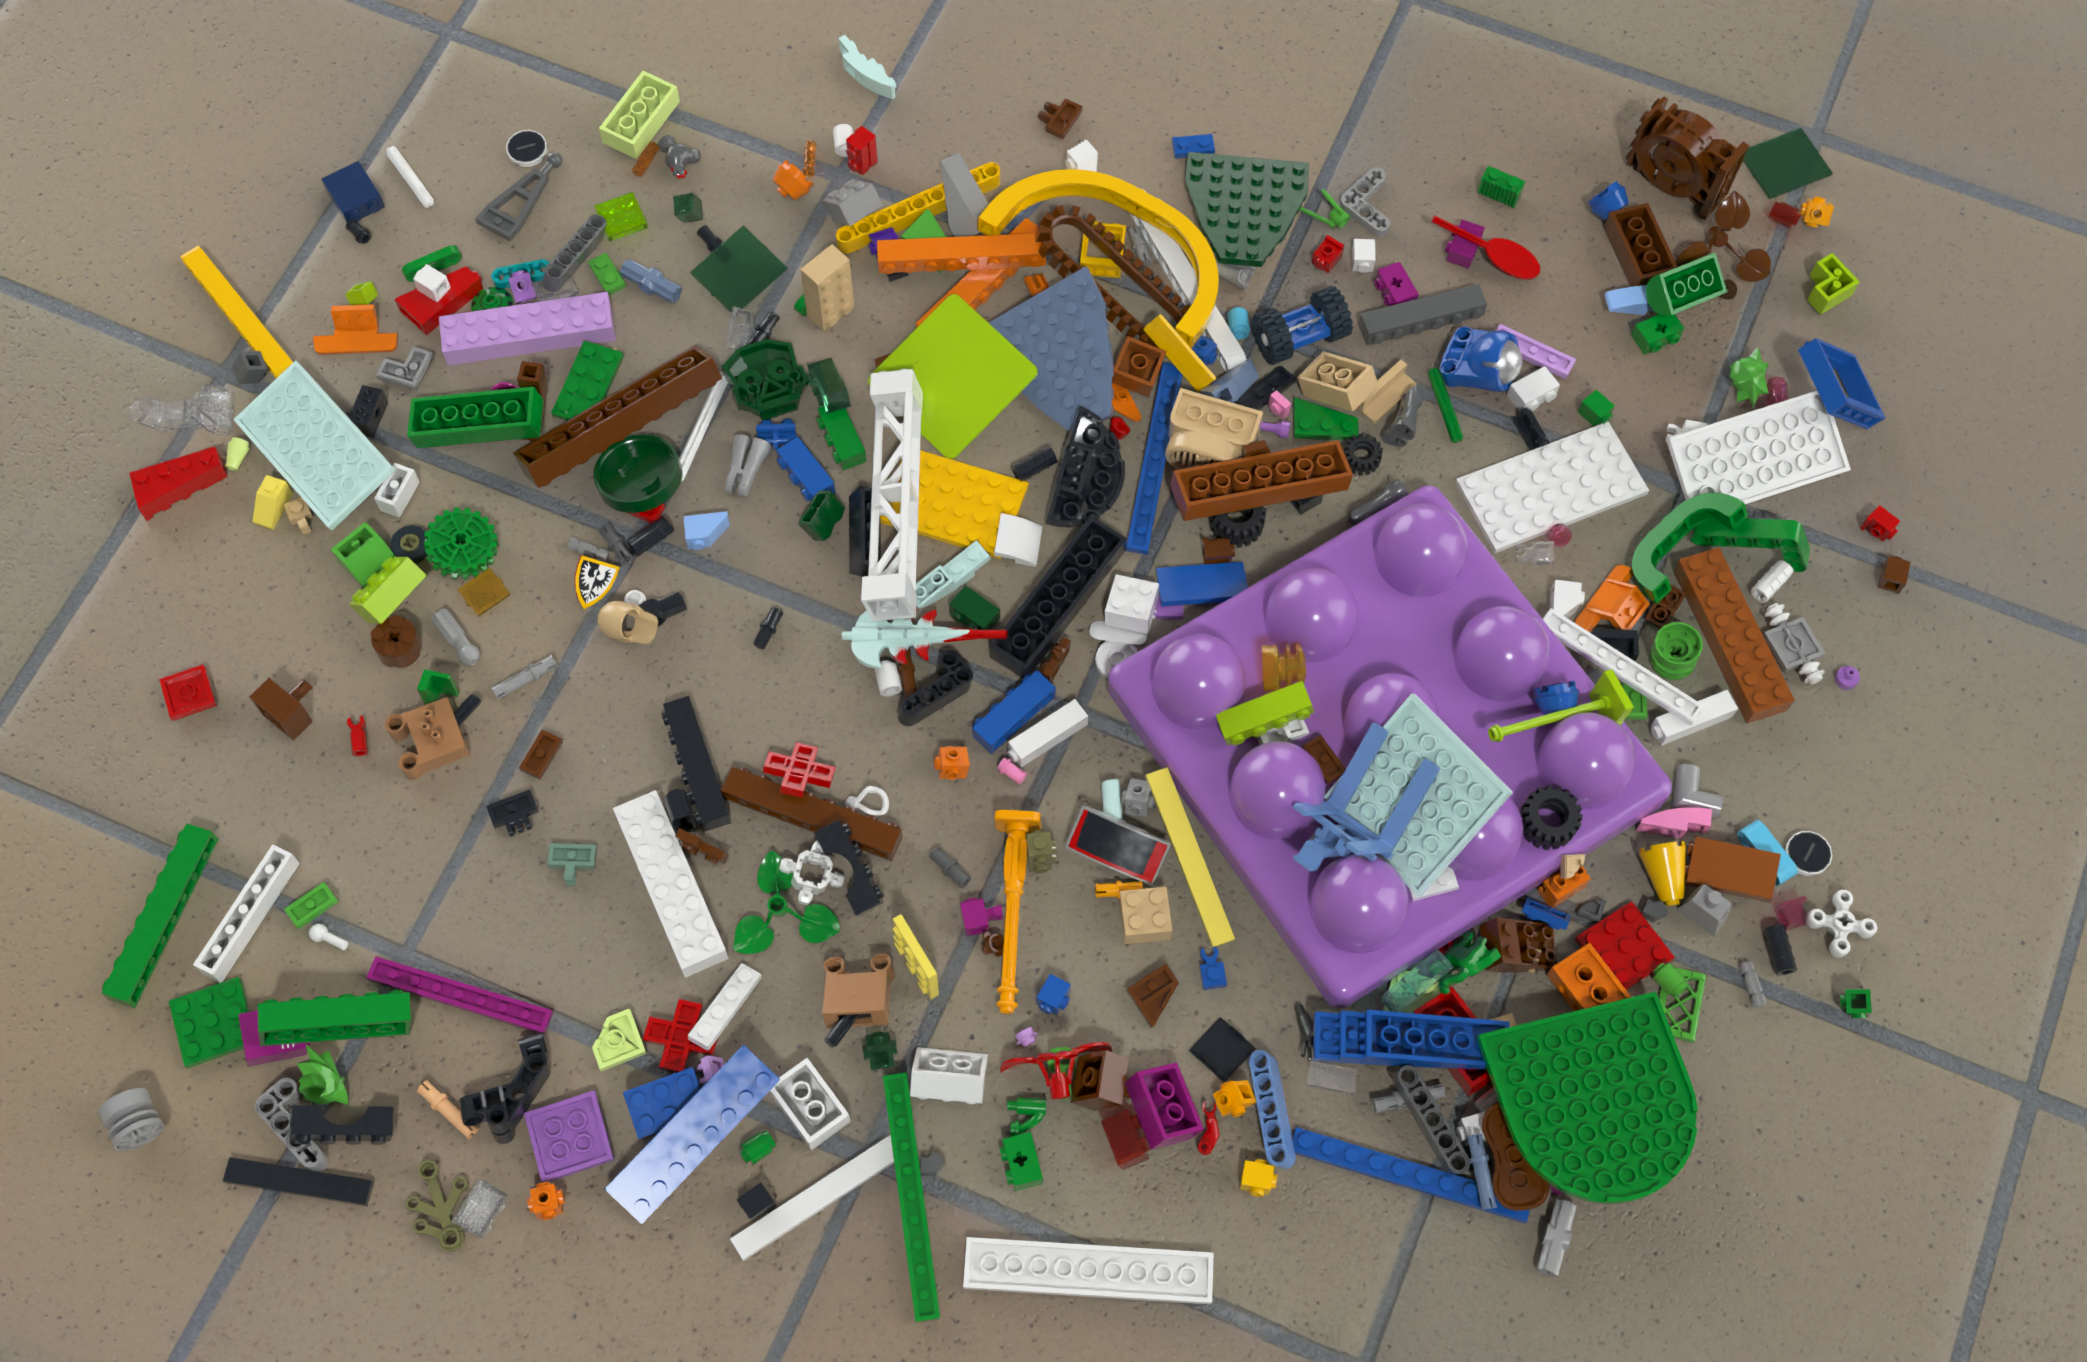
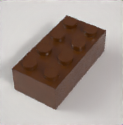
[1604,203,1678,287]

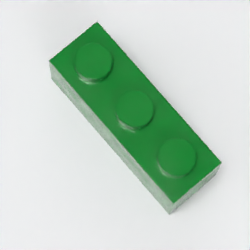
[816,400,867,471]

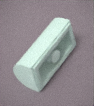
[1101,779,1123,820]

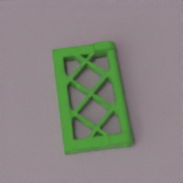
[1659,967,1706,1043]

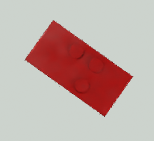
[1413,987,1492,1097]

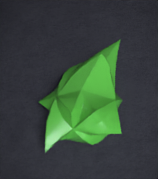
[1729,347,1769,410]
[297,1043,348,1105]

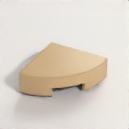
[1561,854,1585,879]

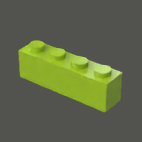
[1216,681,1315,745]

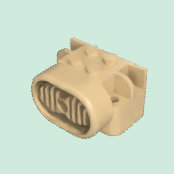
[1165,388,1263,470]

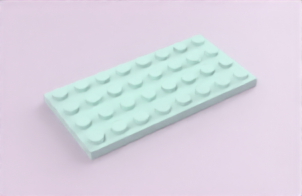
[233,361,396,530]

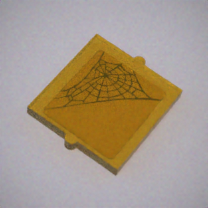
[458,568,511,617]

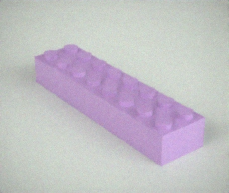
[439,292,616,366]

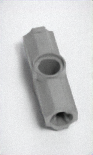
[1536,1199,1577,1277]

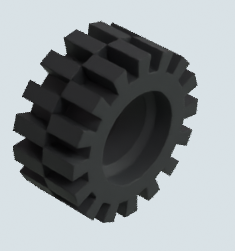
[1343,434,1383,476]

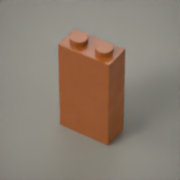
[1685,836,1781,903]

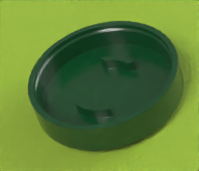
[593,434,683,513]

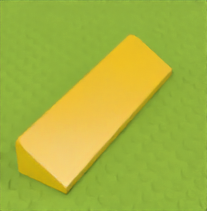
[1144,314,1216,392]

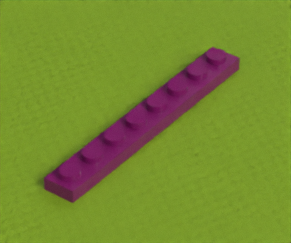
[366,956,553,1035]

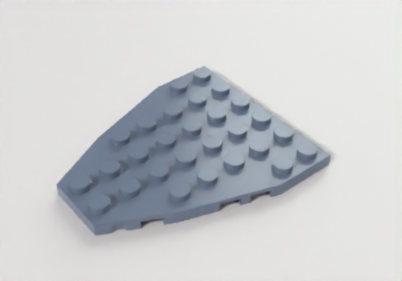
[989,266,1114,431]

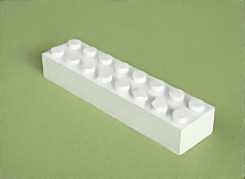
[613,790,729,978]

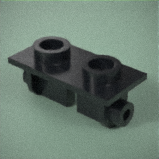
[1512,407,1550,451]

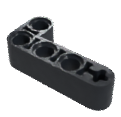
[898,650,973,726]

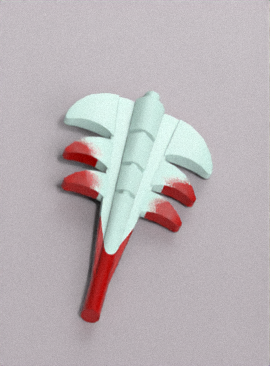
[842,609,1007,668]

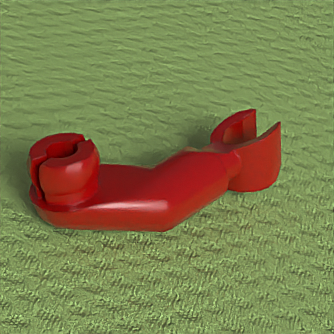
[1197,1101,1220,1155]

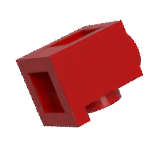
[1311,235,1345,273]
[1860,505,1900,542]

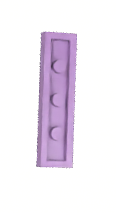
[1496,324,1576,379]

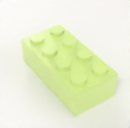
[599,71,680,159]

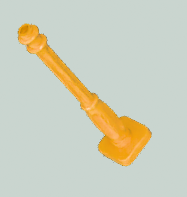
[994,810,1041,1014]

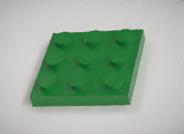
[168,977,250,1069]

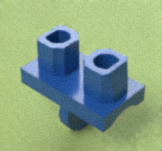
[756,419,796,450]

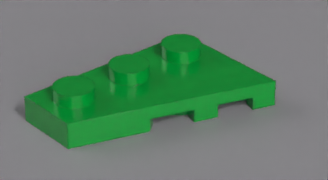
[1294,397,1359,440]

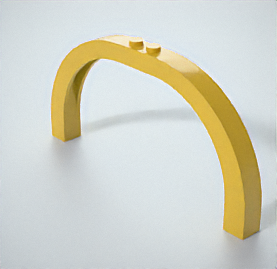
[977,169,1219,349]

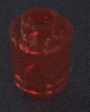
[1769,201,1801,228]

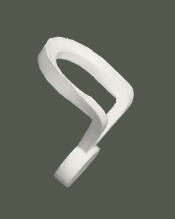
[845,786,889,816]

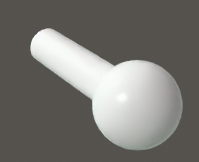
[309,923,348,950]

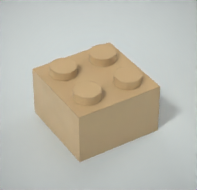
[1119,887,1172,944]

